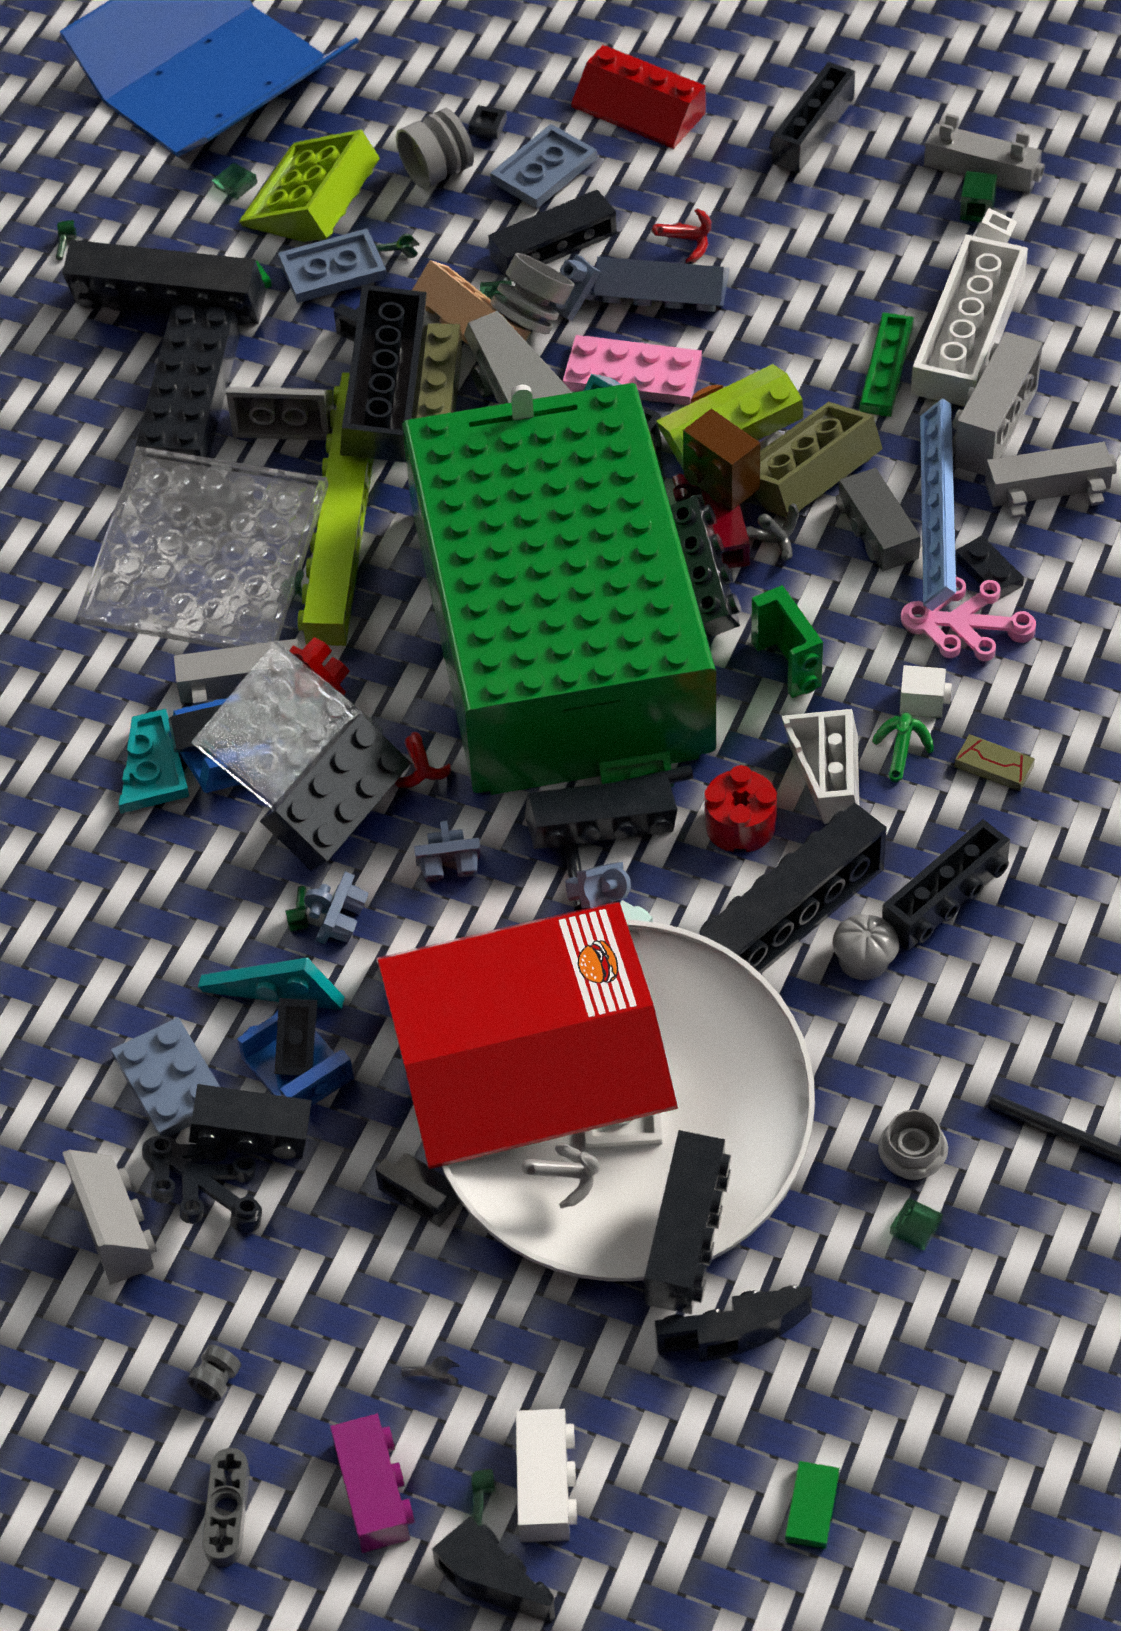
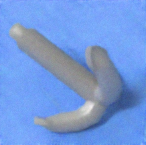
[522,1143,600,1209]

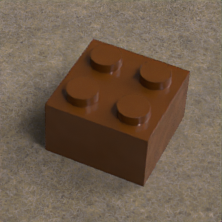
[683,408,761,510]

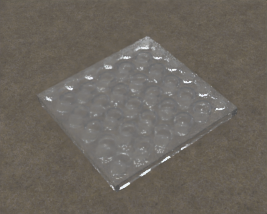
[77,446,329,649]

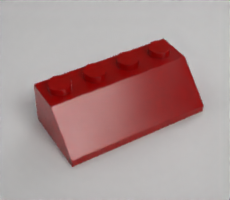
[571,45,706,149]

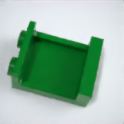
[751,585,823,698]

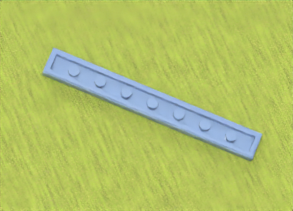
[920,399,956,611]

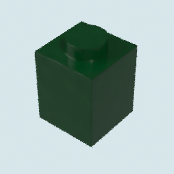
[960,171,997,222]

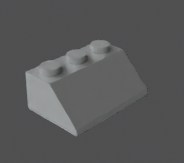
[226,386,334,440]
[62,1150,157,1285]

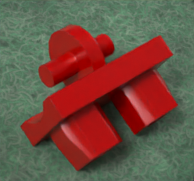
[287,637,350,700]

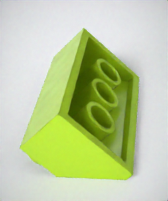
[656,364,804,471]

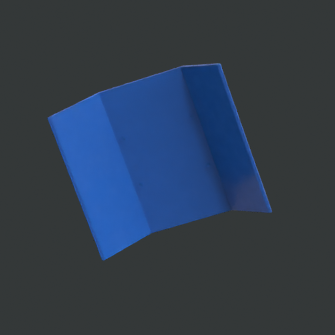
[59,0,359,158]

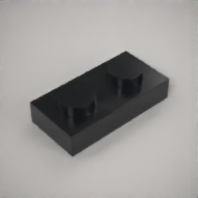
[955,535,1024,599]
[274,998,317,1075]

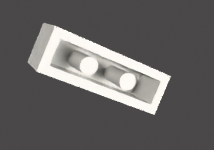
[516,1409,577,1542]

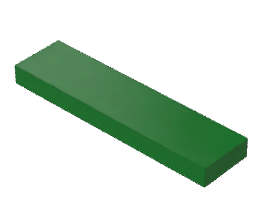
[859,312,914,417]

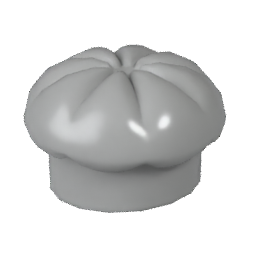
[832,914,899,980]
[878,1109,948,1180]

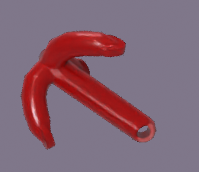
[652,208,711,263]
[394,732,451,788]

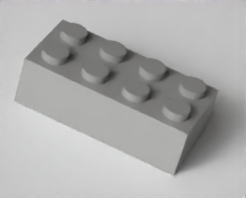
[952,331,1043,476]

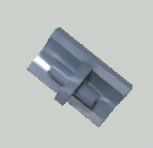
[549,254,601,321]
[414,821,481,882]
[565,862,631,908]
[304,871,369,944]

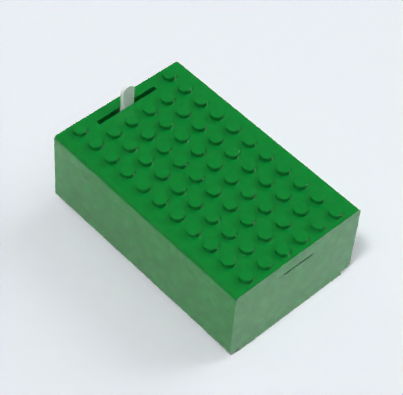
[402,383,716,795]

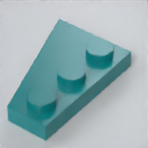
[118,709,190,814]

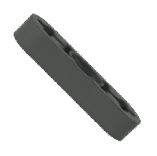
[202,1448,250,1567]

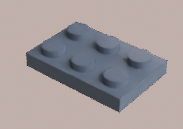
[490,124,597,209]
[278,229,387,303]
[111,1017,220,1137]

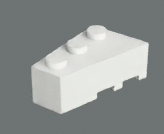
[781,709,859,824]

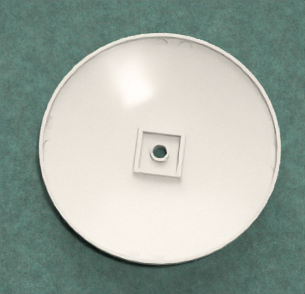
[441,920,815,1281]

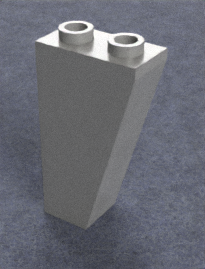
[464,311,573,405]

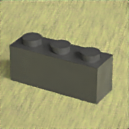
[836,468,921,572]

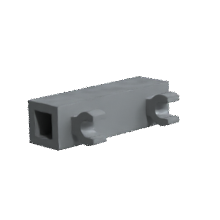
[924,113,1045,193]
[985,442,1117,518]
[174,639,303,706]

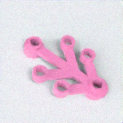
[901,577,1036,661]

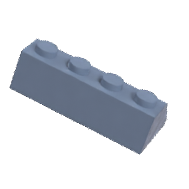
[594,257,730,312]

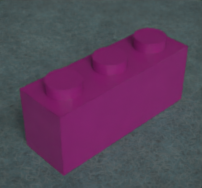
[330,1413,415,1553]

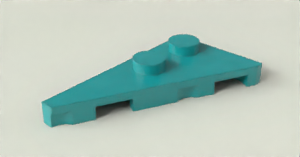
[198,957,345,1010]

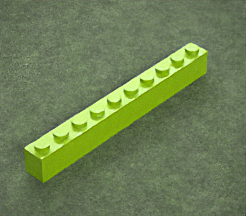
[298,372,374,646]

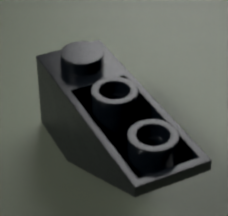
[432,1516,555,1623]

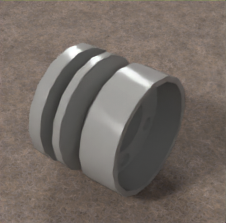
[395,108,474,189]
[490,253,574,334]

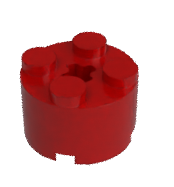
[704,765,777,852]

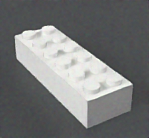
[911,235,1028,406]

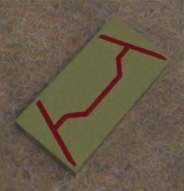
[954,734,1035,791]

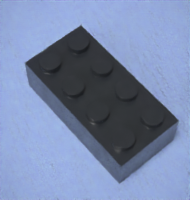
[260,714,411,871]
[644,1130,731,1315]

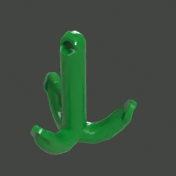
[872,712,934,783]

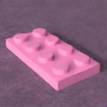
[563,335,702,406]

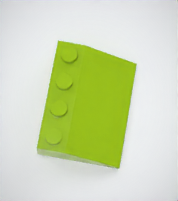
[239,129,380,242]

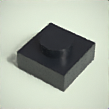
[468,105,507,139]

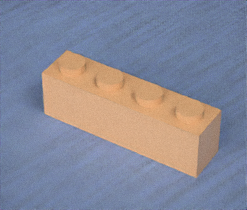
[412,260,531,344]

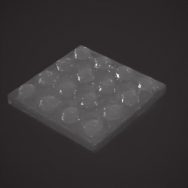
[191,641,384,808]

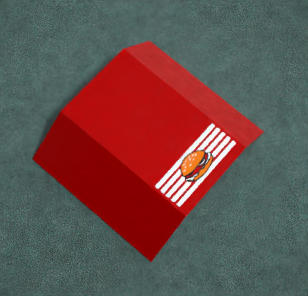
[376,902,678,1169]

